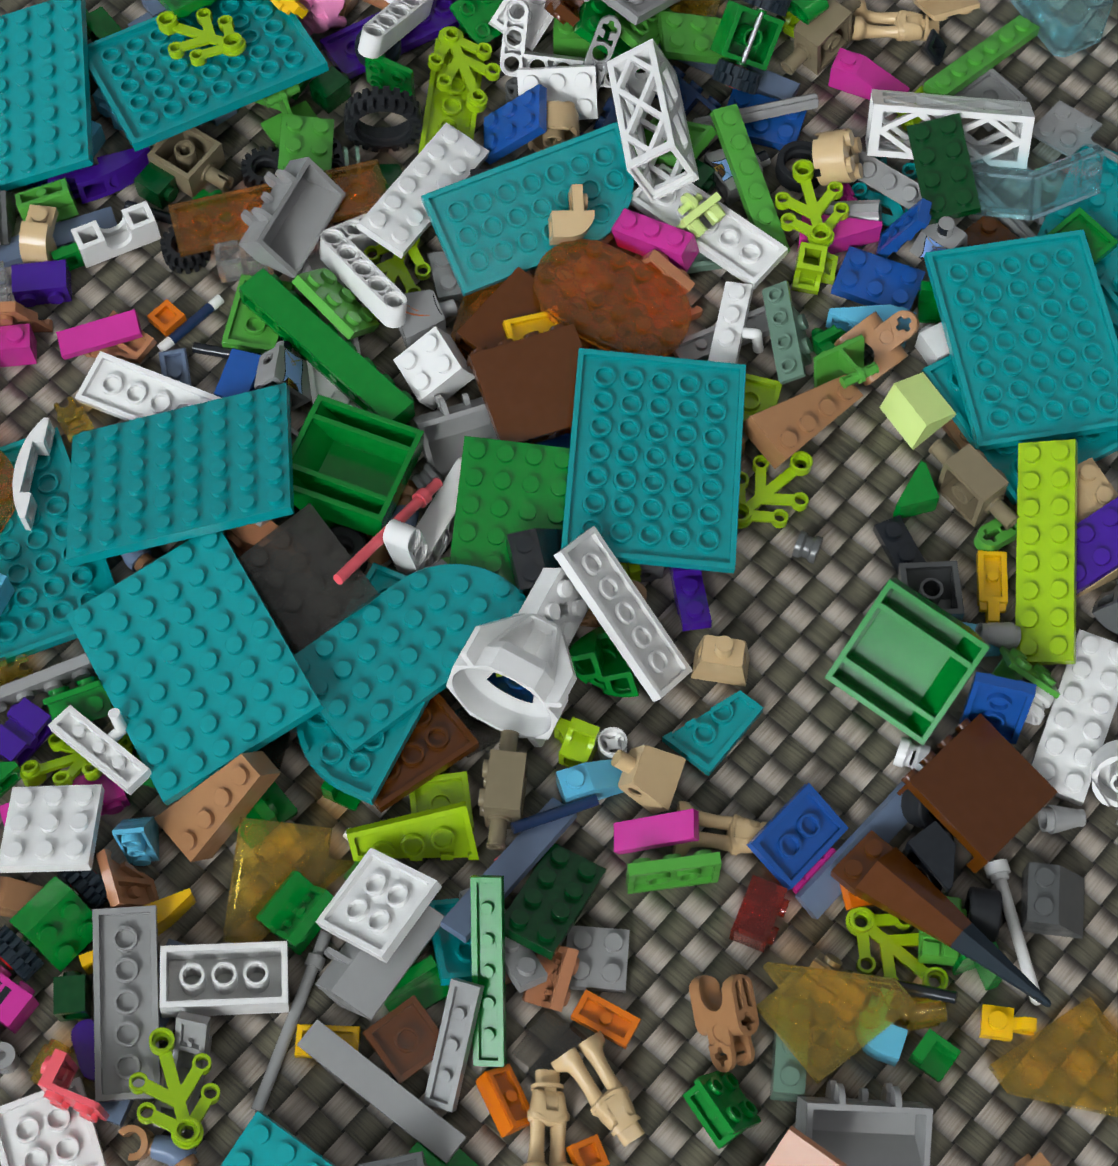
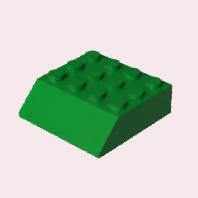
[292,394,424,536]
[825,578,991,746]

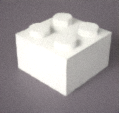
[393,326,475,410]

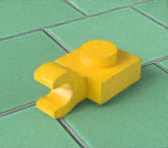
[979,1004,1037,1042]

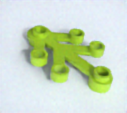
[156,8,247,67]
[428,26,501,113]
[775,159,849,247]
[364,238,431,320]
[737,451,813,529]
[20,733,134,787]
[845,907,949,996]
[129,1027,220,1150]

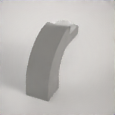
[153,1011,212,1133]

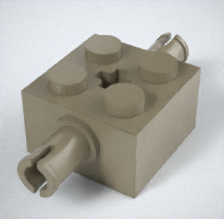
[781,0,861,75]
[147,127,234,198]
[928,438,1019,530]
[478,730,528,851]

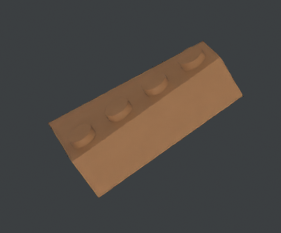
[743,374,864,469]
[154,751,281,862]

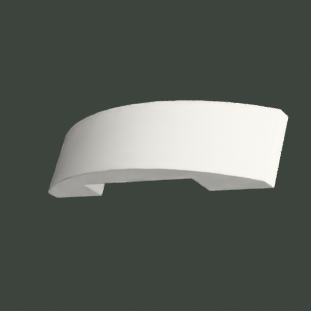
[12,417,55,531]

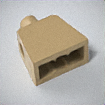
[691,635,750,687]
[611,745,686,814]

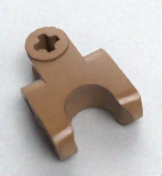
[834,310,919,386]
[689,974,759,1072]

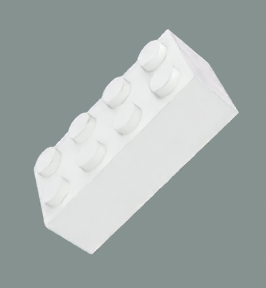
[159,941,289,1018]

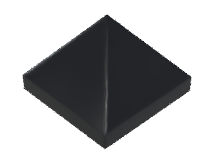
[921,29,947,66]

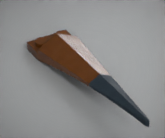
[830,830,1051,1007]

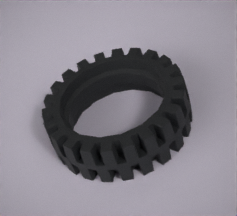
[344,86,422,153]

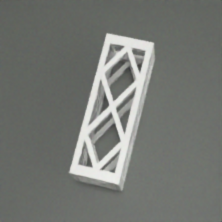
[606,38,699,202]
[865,89,1035,169]

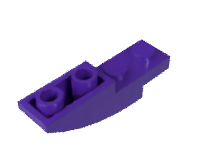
[47,146,150,204]
[669,567,712,631]

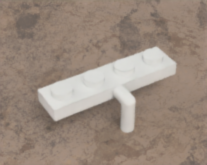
[708,281,764,364]
[48,705,152,796]

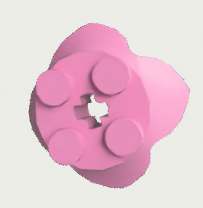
[295,0,347,36]

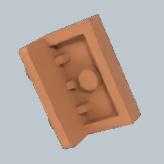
[522,946,580,1012]

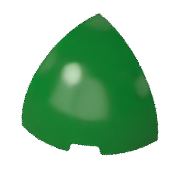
[569,626,639,697]

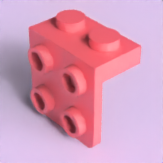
[37,1048,109,1123]

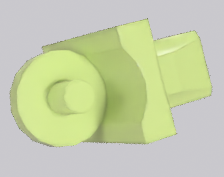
[676,192,726,240]

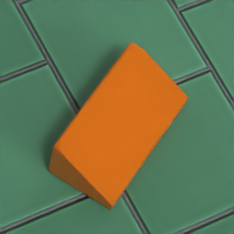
[476,1063,530,1137]

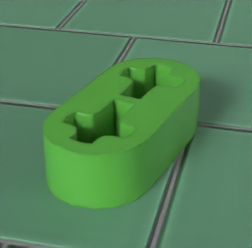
[973,518,1017,551]

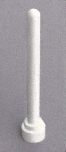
[984,859,1041,1006]

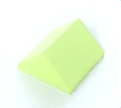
[879,372,957,450]

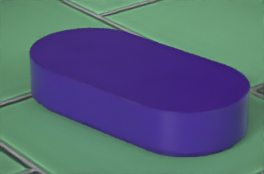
[71,1019,95,1082]

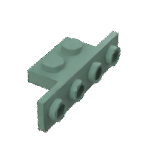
[762,280,813,384]

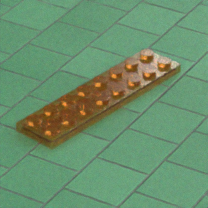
[168,159,386,257]

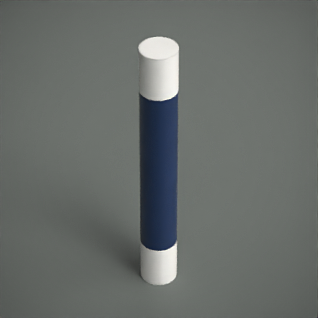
[157,294,225,352]

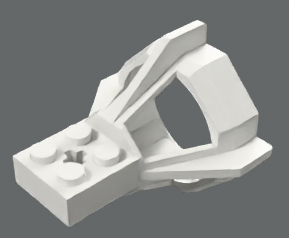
[446,568,589,747]

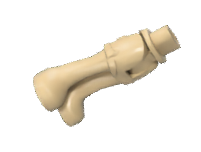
[851,0,939,42]
[673,801,767,857]
[550,1031,645,1147]
[522,1069,576,1166]

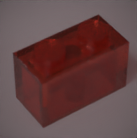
[729,875,790,953]

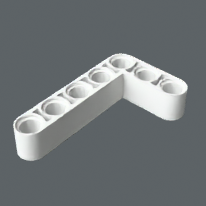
[358,0,434,59]
[500,0,611,88]
[320,212,407,328]
[383,457,462,575]

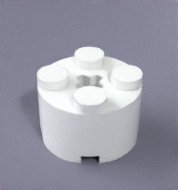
[1090,740,1118,807]

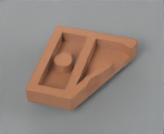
[0,301,53,333]
[96,849,159,908]

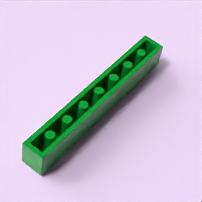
[238,268,415,424]

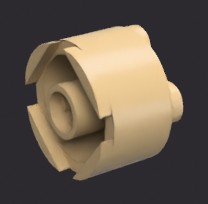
[528,101,580,152]
[812,128,863,186]

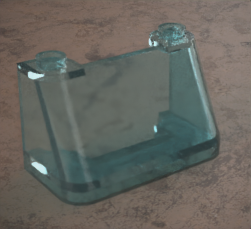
[1010,0,1113,57]

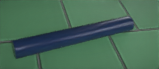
[510,794,599,834]

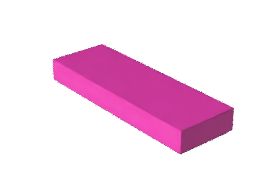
[56,309,143,360]
[614,808,699,855]

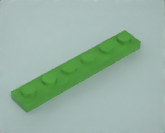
[922,15,1040,96]
[710,104,790,253]

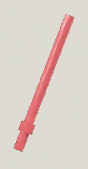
[333,478,443,585]

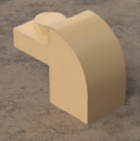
[548,184,595,245]
[19,204,58,264]

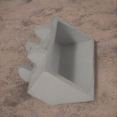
[238,157,346,278]
[412,393,498,477]
[315,905,445,1020]
[795,1080,933,1166]

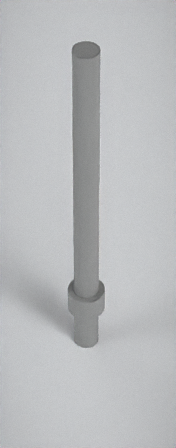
[251,931,332,1112]

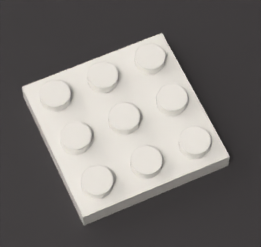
[0,784,105,873]
[315,848,442,963]
[0,1077,107,1166]

